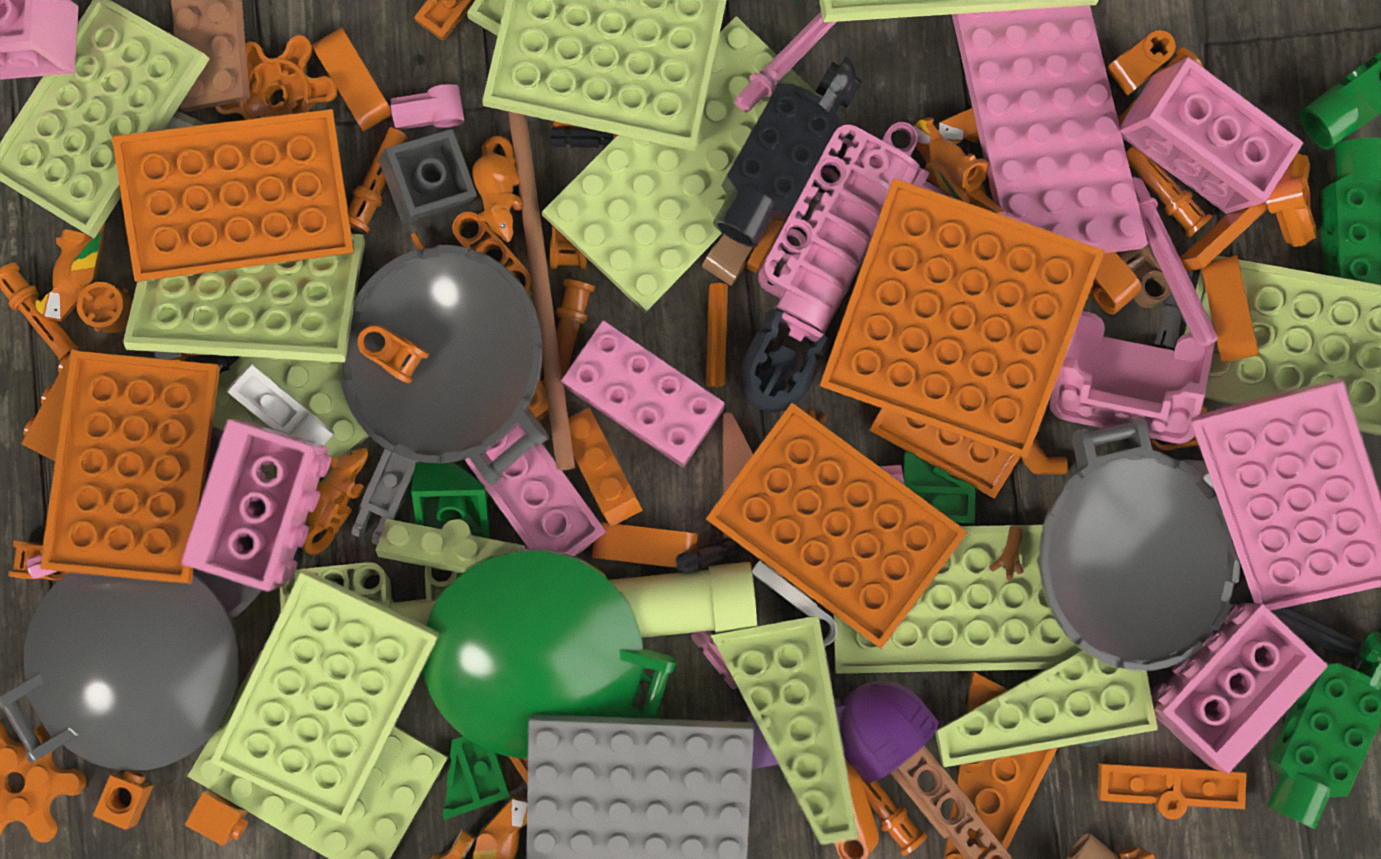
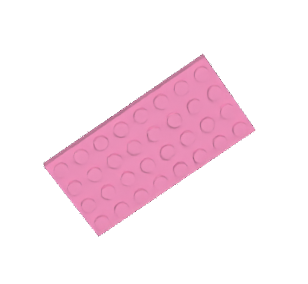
[952,5,1148,253]

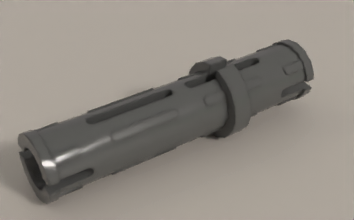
[1154,243,1195,351]

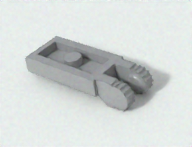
[352,449,420,545]

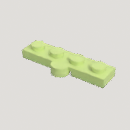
[376,519,526,574]

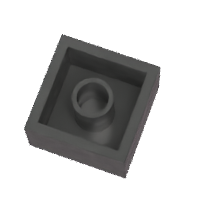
[378,129,477,226]

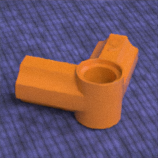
[1266,152,1317,247]

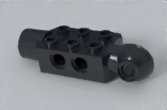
[713,55,863,248]

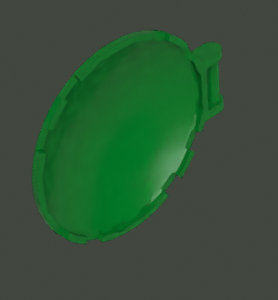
[422,548,677,759]

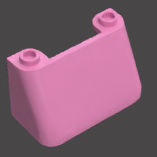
[1049,311,1215,444]

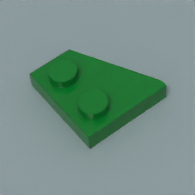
[903,452,975,524]
[442,736,512,820]

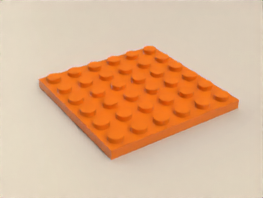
[820,178,1105,459]

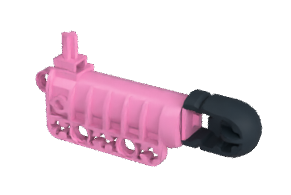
[739,122,953,413]

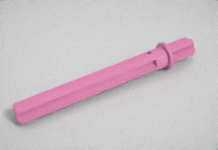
[734,12,836,113]
[1132,177,1217,347]

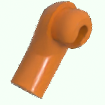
[1020,439,1067,474]

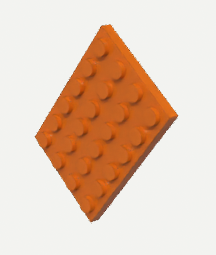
[112,109,354,282]
[40,350,220,584]
[706,403,968,649]

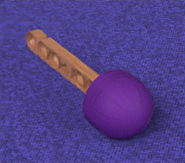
[840,681,1013,859]

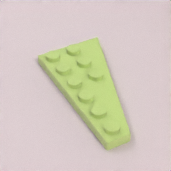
[711,616,859,845]
[935,650,1158,767]

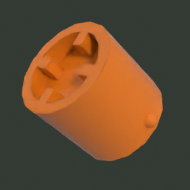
[77,282,133,333]

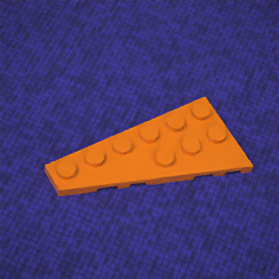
[944,671,1058,859]

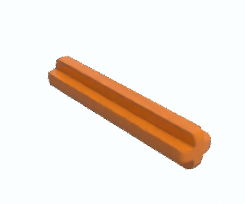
[706,283,728,388]

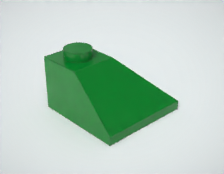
[411,462,491,539]

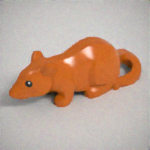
[472,136,523,242]
[301,448,368,555]

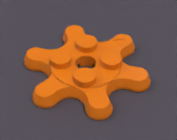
[215,35,337,120]
[0,722,87,843]

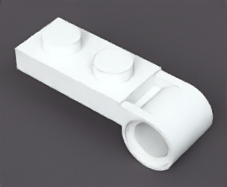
[227,363,334,445]
[752,561,837,646]

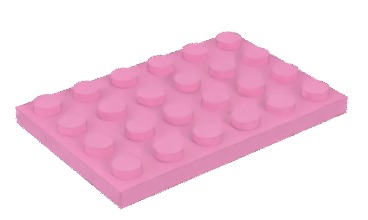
[1191,377,1381,611]

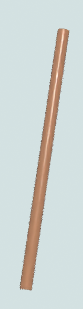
[508,111,575,470]

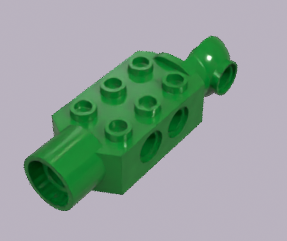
[1299,52,1381,150]
[1319,138,1381,285]
[1266,627,1381,829]

